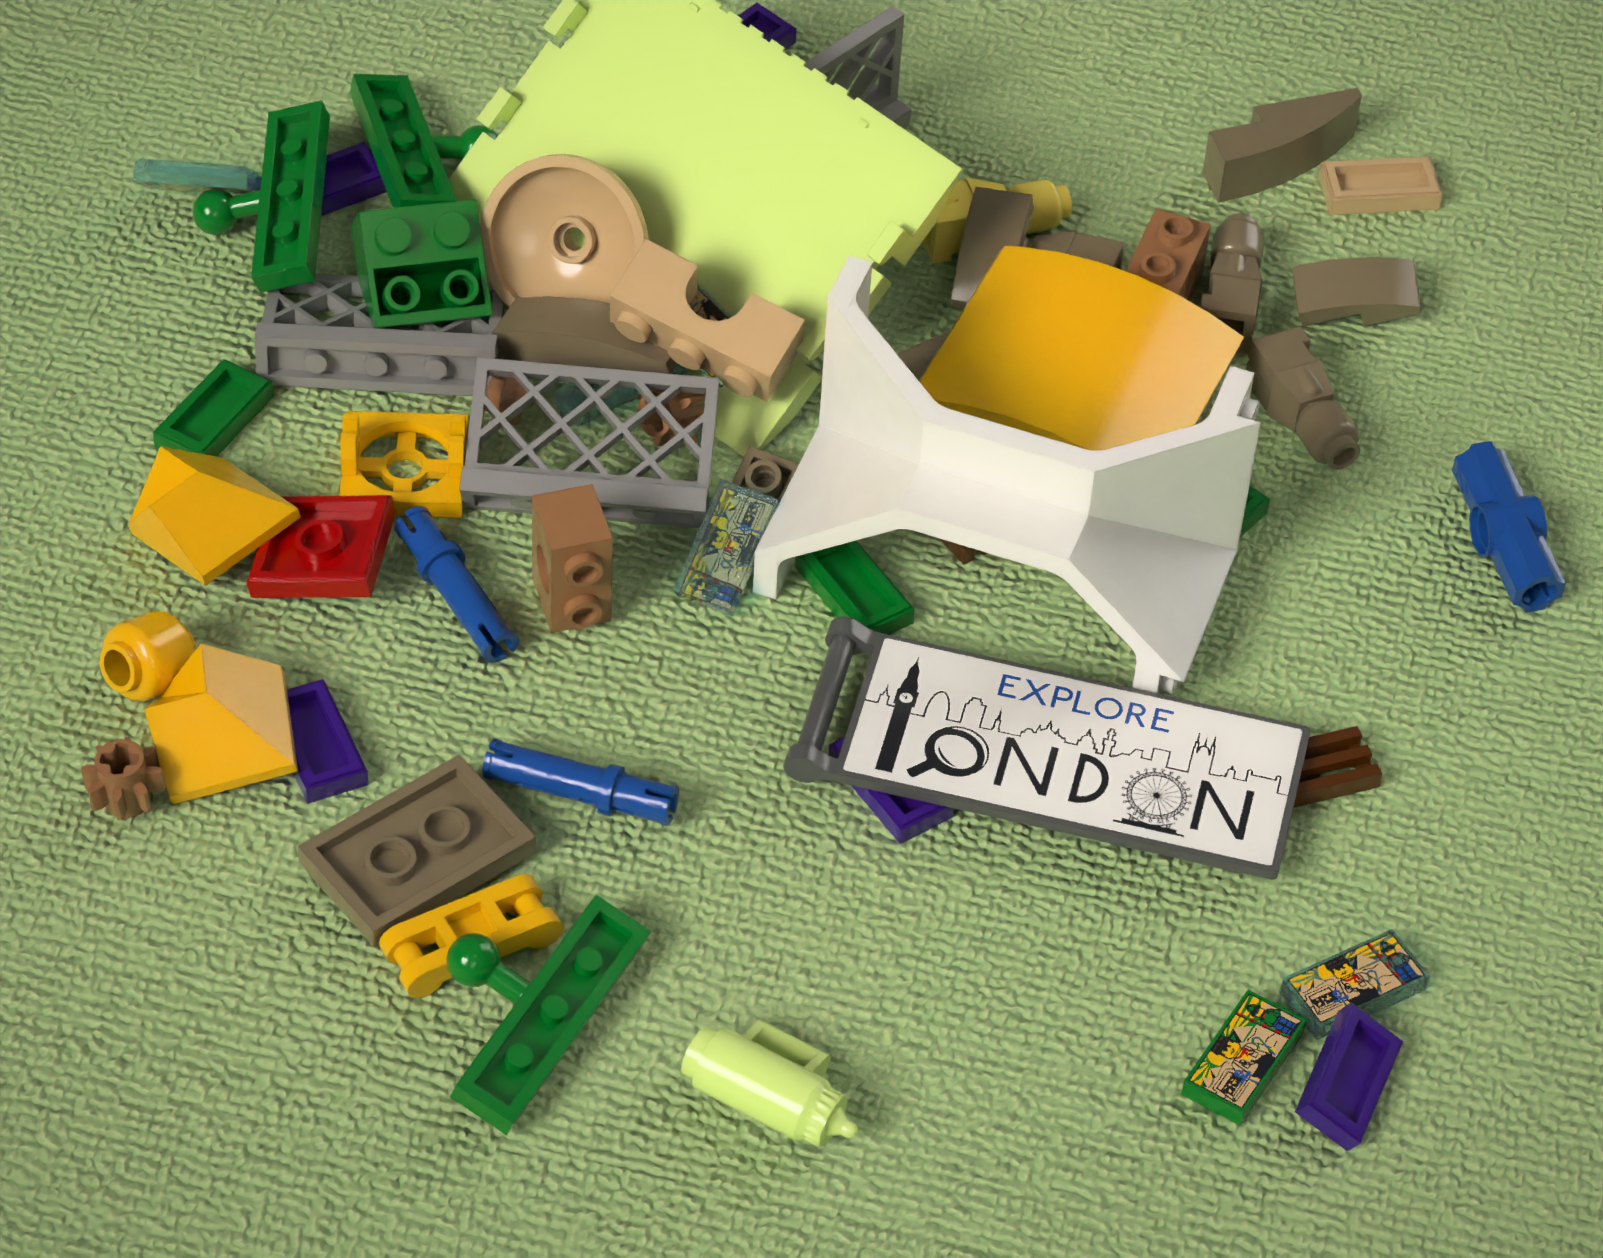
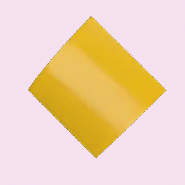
[919,246,1244,451]

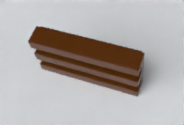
[1293,726,1383,808]

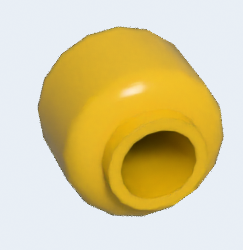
[99,611,196,701]

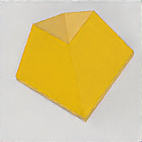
[128,446,301,586]
[144,643,298,805]

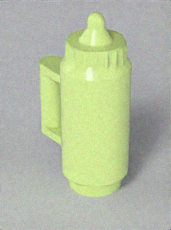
[681,1019,858,1147]

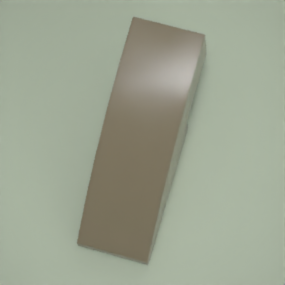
[1202,88,1362,203]
[492,296,677,385]

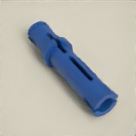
[394,506,519,663]
[482,738,679,827]

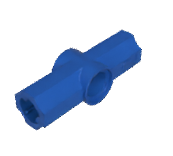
[1452,441,1566,613]

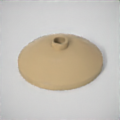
[480,154,649,308]

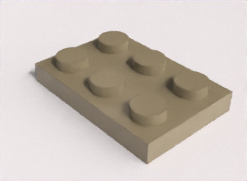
[298,755,536,947]

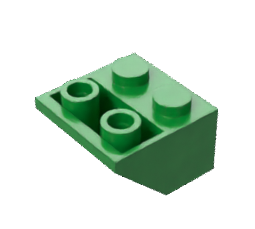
[351,199,493,329]

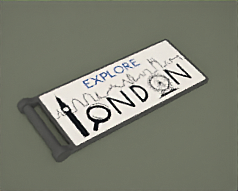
[783,617,1310,880]

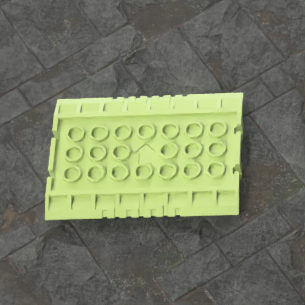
[449,0,963,457]

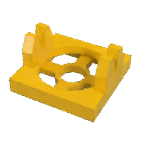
[339,411,468,518]

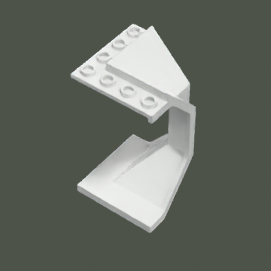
[753,255,1261,694]

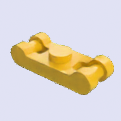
[379,874,564,998]

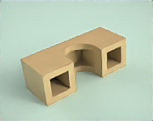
[610,238,805,402]

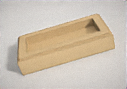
[1318,156,1442,215]

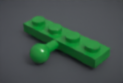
[350,74,498,208]
[193,100,330,293]
[446,895,651,1135]

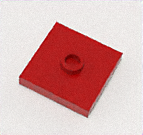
[246,495,396,598]

